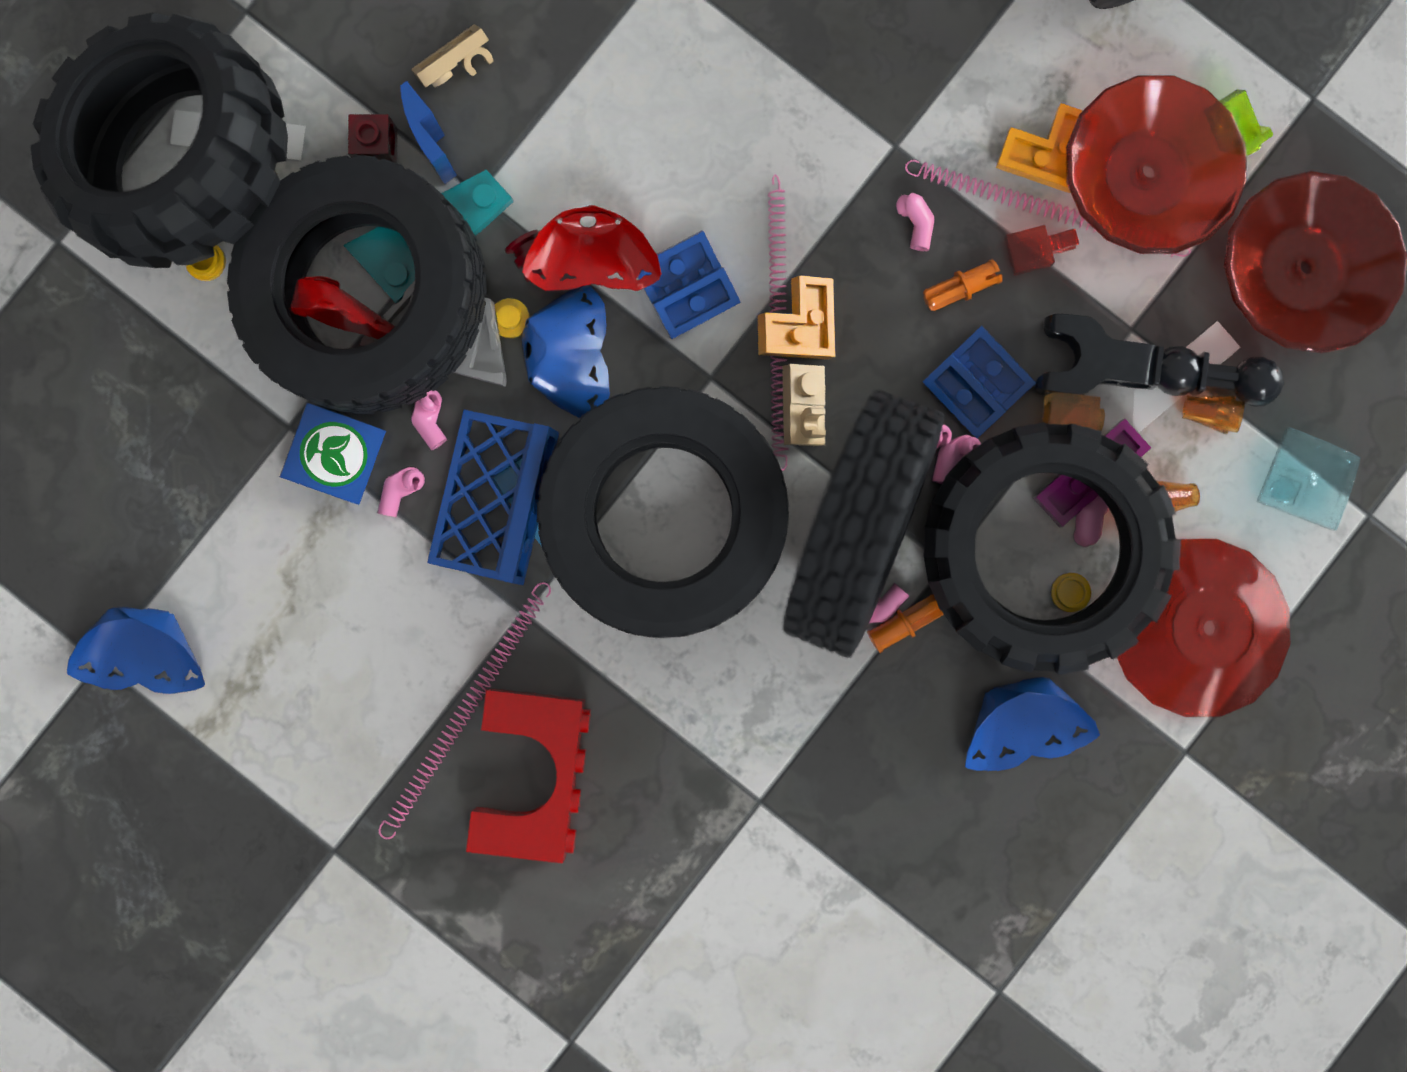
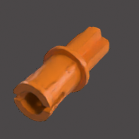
[923,259,1002,311]
[867,595,944,653]

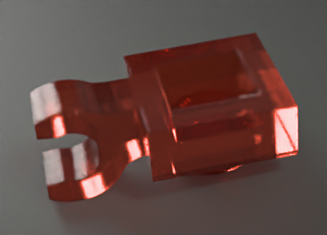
[1005,225,1079,276]

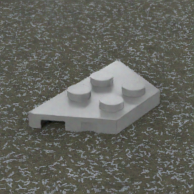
[360,281,507,387]

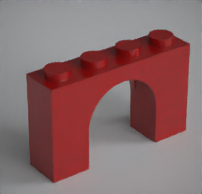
[466,688,591,864]

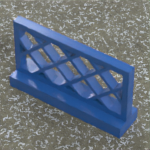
[427,410,560,585]

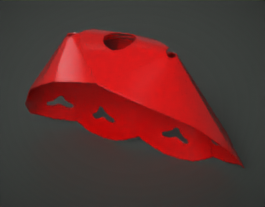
[522,205,662,291]
[291,276,395,339]

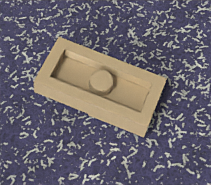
[411,24,493,88]
[782,364,826,446]

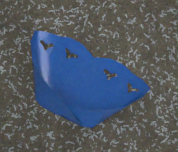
[521,285,610,418]
[67,606,205,694]
[965,677,1100,771]

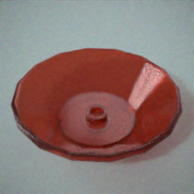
[1066,75,1247,254]
[1224,171,1407,354]
[1117,538,1291,717]

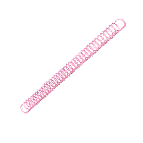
[905,160,1191,257]
[768,175,789,471]
[379,582,551,839]

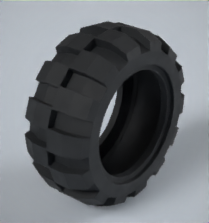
[30,13,288,268]
[923,422,1181,675]

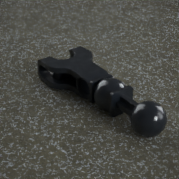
[1035,313,1284,407]

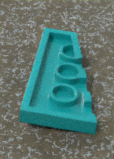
[343,170,514,304]

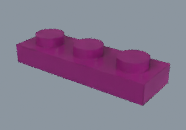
[1033,419,1151,528]

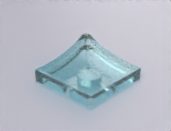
[1256,427,1361,531]

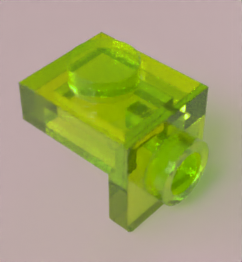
[1204,89,1273,156]

